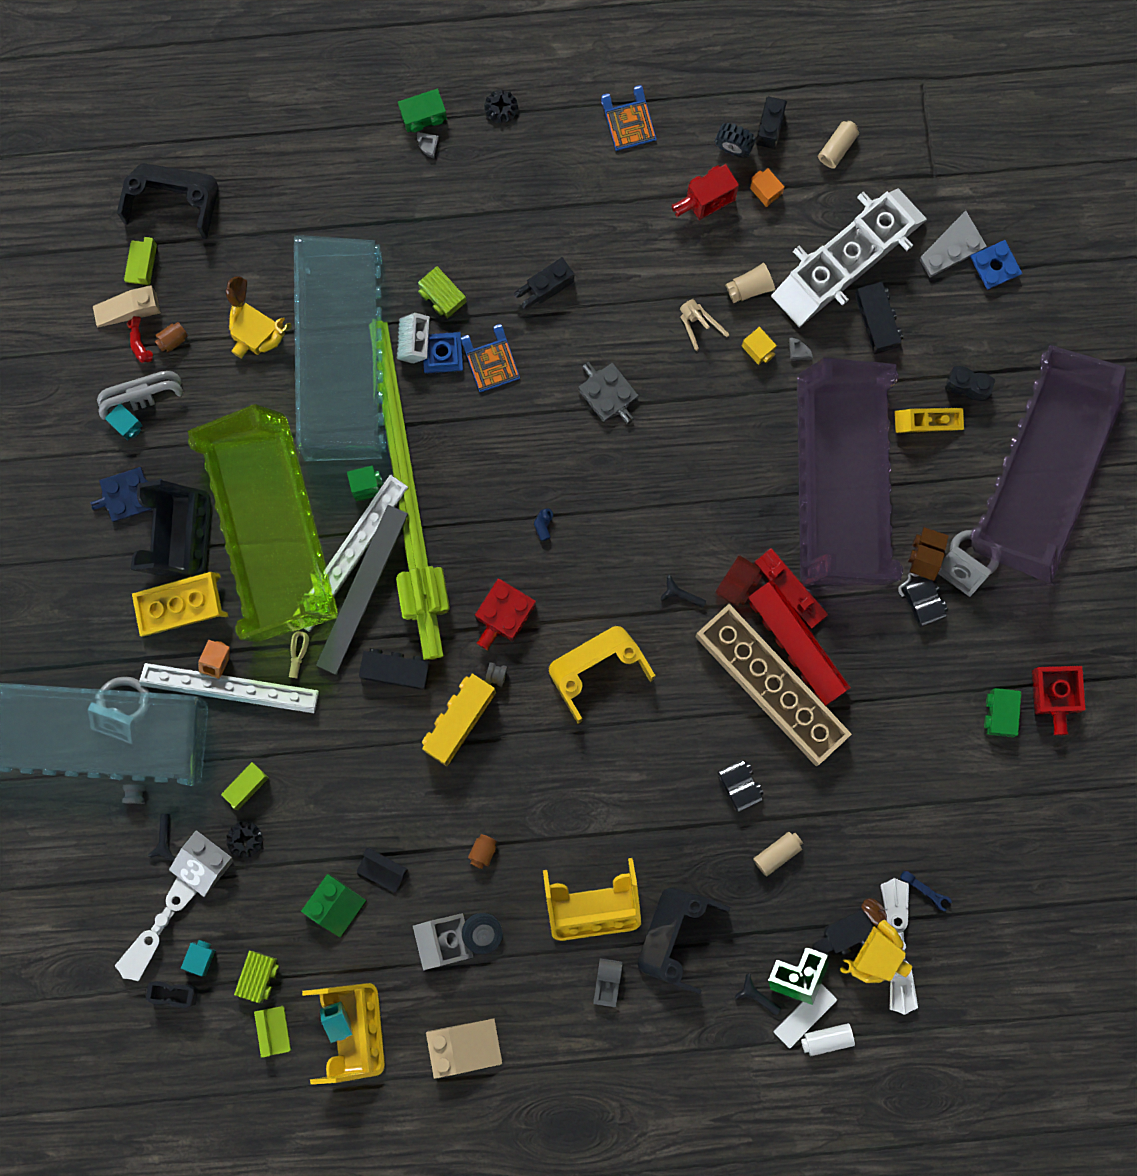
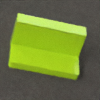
[124,237,157,285]
[221,762,269,810]
[254,1006,291,1057]

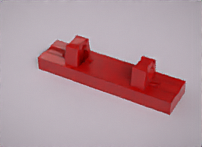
[754,548,828,630]

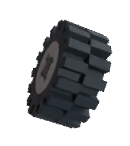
[714,123,756,158]

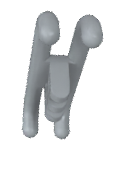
[97,371,184,420]

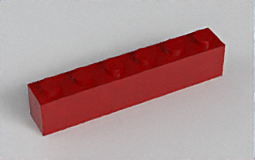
[748,580,851,706]

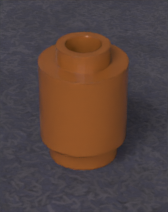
[154,322,188,353]
[468,834,497,869]

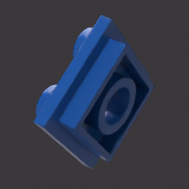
[970,240,1022,290]
[423,332,463,373]

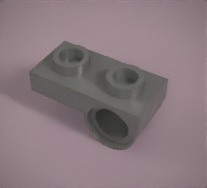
[593,958,622,1007]

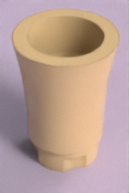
[726,262,775,303]

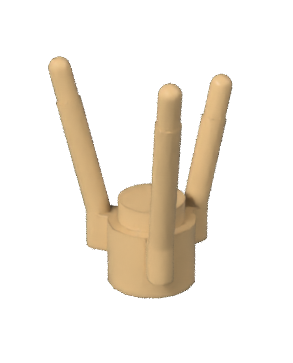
[680,299,729,351]

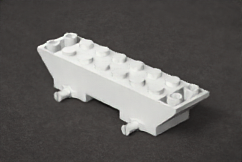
[771,188,927,328]

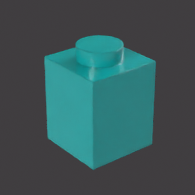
[105,404,143,441]
[181,940,216,976]
[320,1001,352,1043]

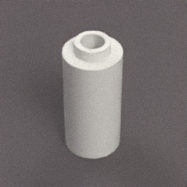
[801,1023,855,1056]

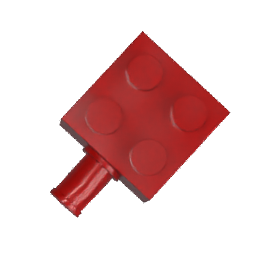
[671,164,739,220]
[475,578,536,651]
[1032,666,1085,735]

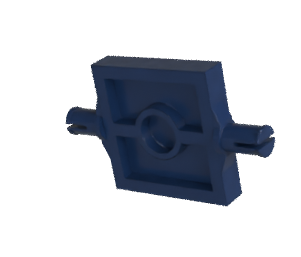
[90,467,162,522]

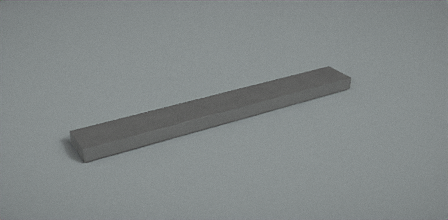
[316,505,408,674]

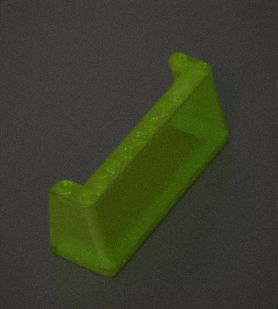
[187,404,338,642]

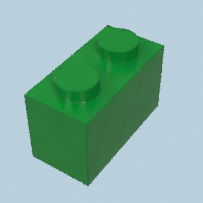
[398,89,447,132]
[347,465,383,502]
[984,688,1021,737]

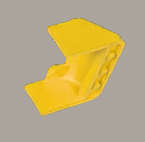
[549,626,655,724]
[543,858,641,941]
[302,983,384,1084]

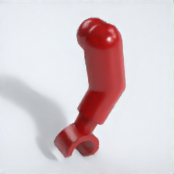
[127,316,153,362]

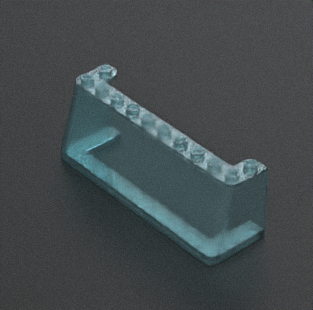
[294,235,386,461]
[0,683,209,786]

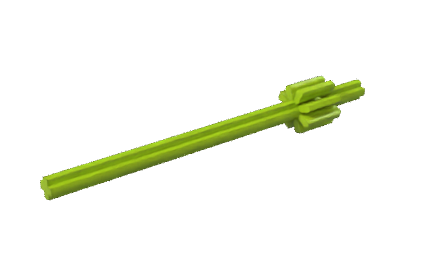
[368,321,450,660]

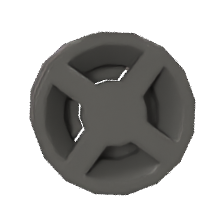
[485,662,507,687]
[122,785,145,804]

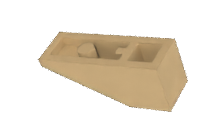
[93,286,161,327]

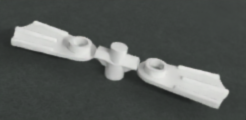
[115,877,197,981]
[880,878,918,1015]

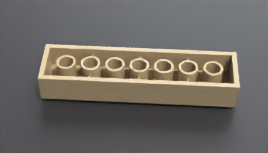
[695,604,852,766]

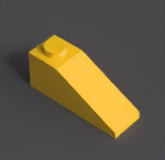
[895,408,964,433]

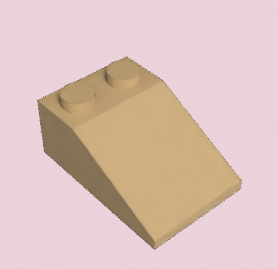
[426,1019,502,1078]

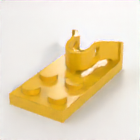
[132,572,229,637]

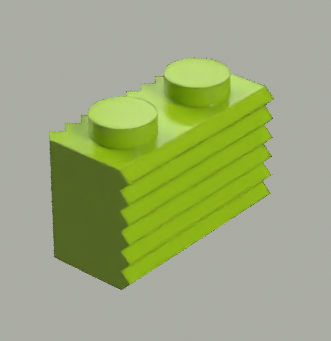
[418,266,467,319]
[234,951,279,1003]

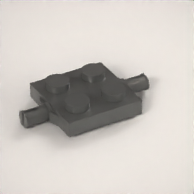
[578,362,638,424]

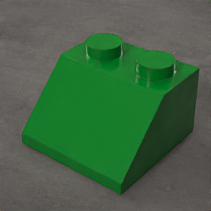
[301,874,367,937]

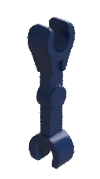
[900,871,952,911]

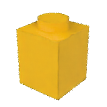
[742,327,777,365]

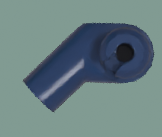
[534,508,553,542]

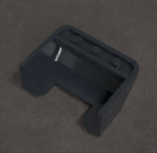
[131,480,211,577]

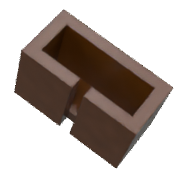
[908,527,949,581]

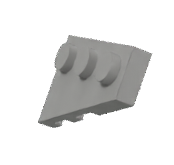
[919,211,987,277]

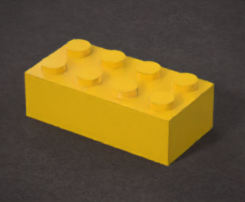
[422,673,496,766]

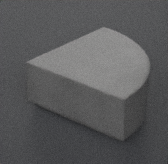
[417,132,439,158]
[789,338,813,361]

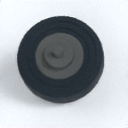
[462,913,503,954]

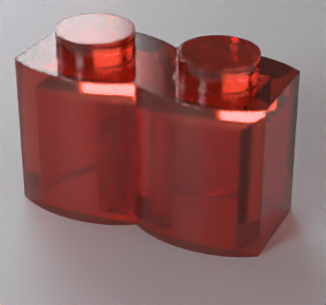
[715,555,762,607]

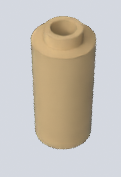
[818,121,859,168]
[753,832,803,877]

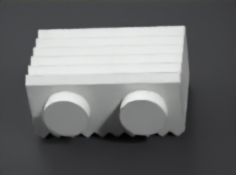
[396,313,430,363]

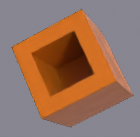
[750,168,784,207]
[198,640,230,679]

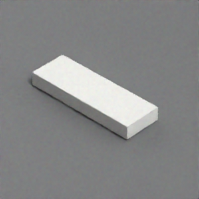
[773,984,837,1048]

